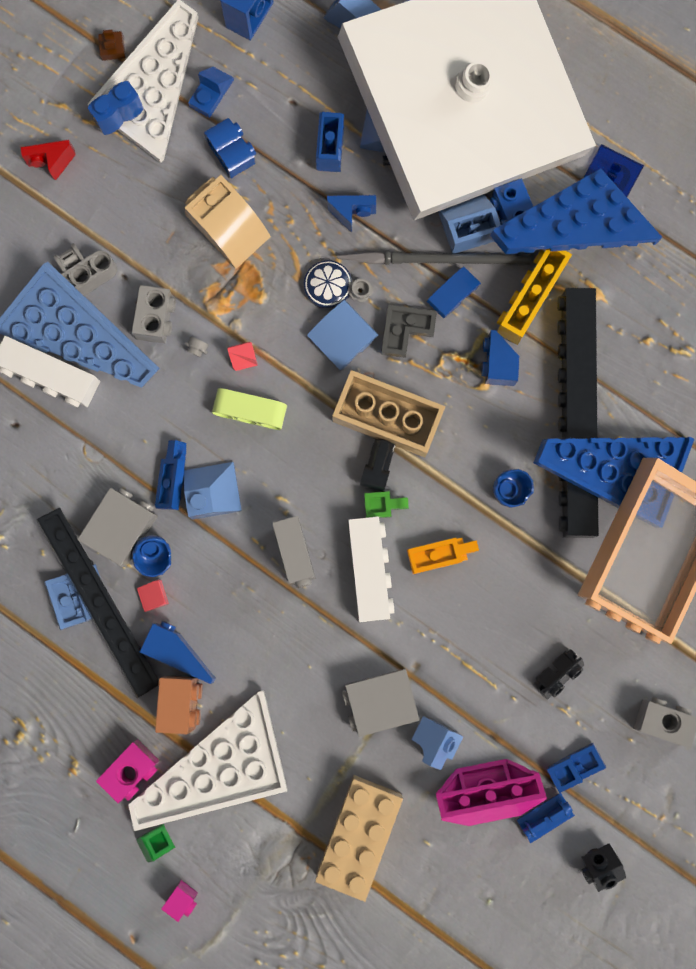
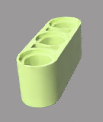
[212,388,287,430]

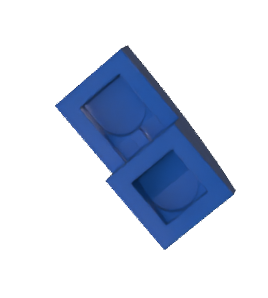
[427,266,481,318]
[547,743,606,793]

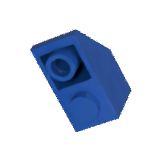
[481,330,520,386]

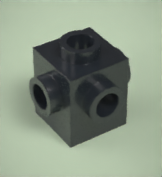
[581,843,626,892]

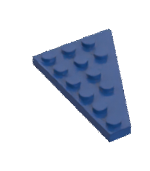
[490,169,662,254]
[533,437,694,528]

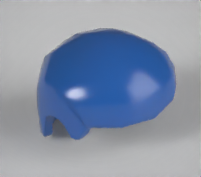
[493,469,534,508]
[132,535,171,578]

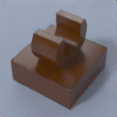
[98,29,126,61]

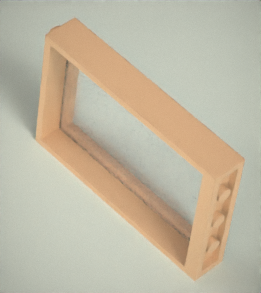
[578,458,696,644]

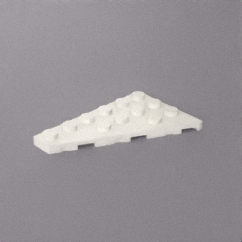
[87,0,198,163]
[128,690,288,831]

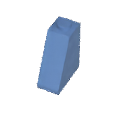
[323,0,382,29]

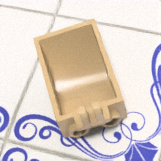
[185,175,271,269]

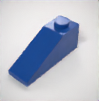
[140,621,216,684]

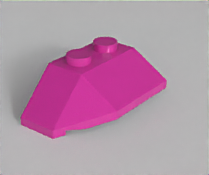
[436,759,547,826]

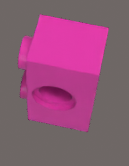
[96,739,160,803]

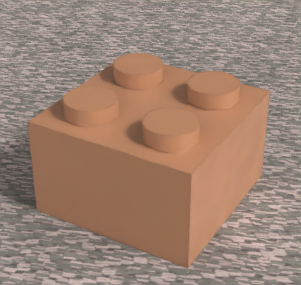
[155,675,203,734]

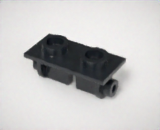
[534,649,584,700]

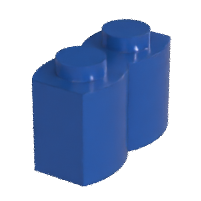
[88,81,144,135]
[204,118,256,178]

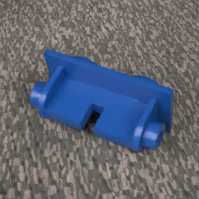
[517,793,575,843]

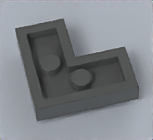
[381,305,437,358]

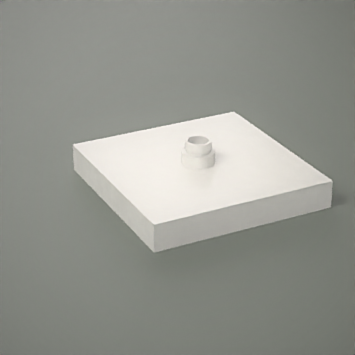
[338,0,596,220]

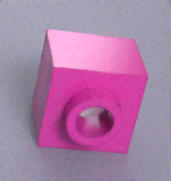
[161,880,198,922]

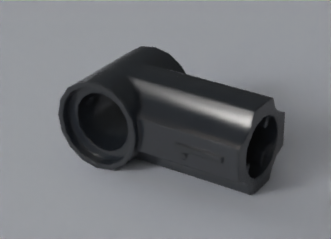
[360,439,395,492]

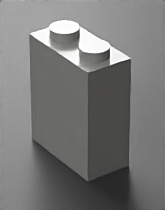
[77,488,158,567]
[272,516,316,589]
[342,668,420,737]

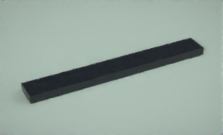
[36,508,159,698]

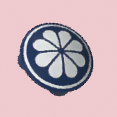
[304,260,352,308]

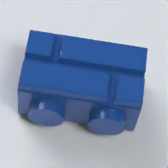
[316,112,344,172]

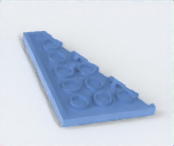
[0,262,160,388]

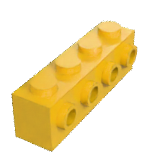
[496,249,572,345]

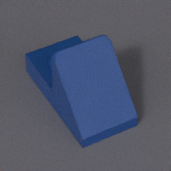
[188,66,234,118]
[327,195,376,232]

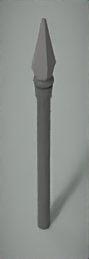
[337,250,531,265]

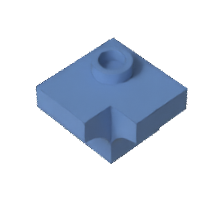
[411,716,464,770]

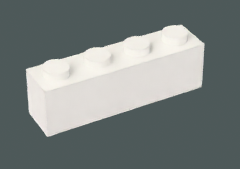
[0,336,100,408]
[348,517,394,622]

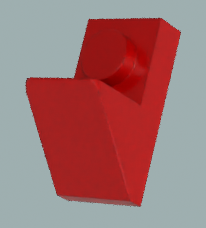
[21,140,76,180]

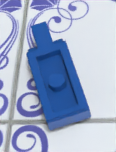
[155,440,186,510]

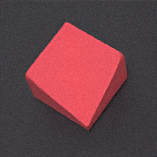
[227,342,258,371]

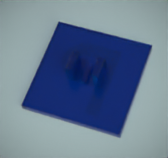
[583,144,644,197]

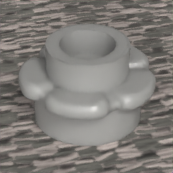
[349,279,372,302]
[185,337,209,357]

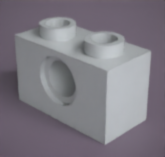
[633,697,696,749]

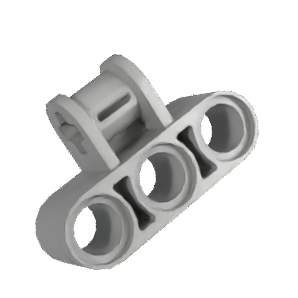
[53,243,117,296]

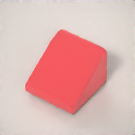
[137,580,169,612]

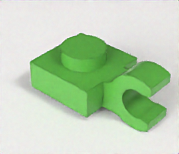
[364,491,409,518]

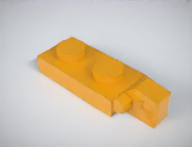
[407,538,479,574]

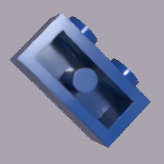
[490,178,533,225]

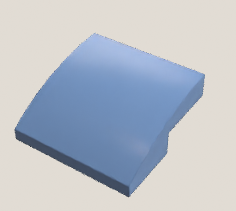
[307,300,379,370]
[44,564,101,630]

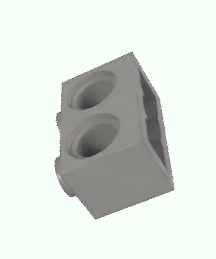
[132,285,176,344]

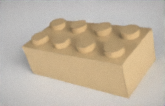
[332,370,446,458]
[315,775,403,902]

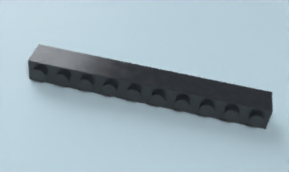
[557,288,599,538]

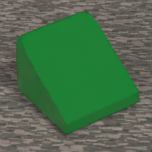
[136,824,175,863]

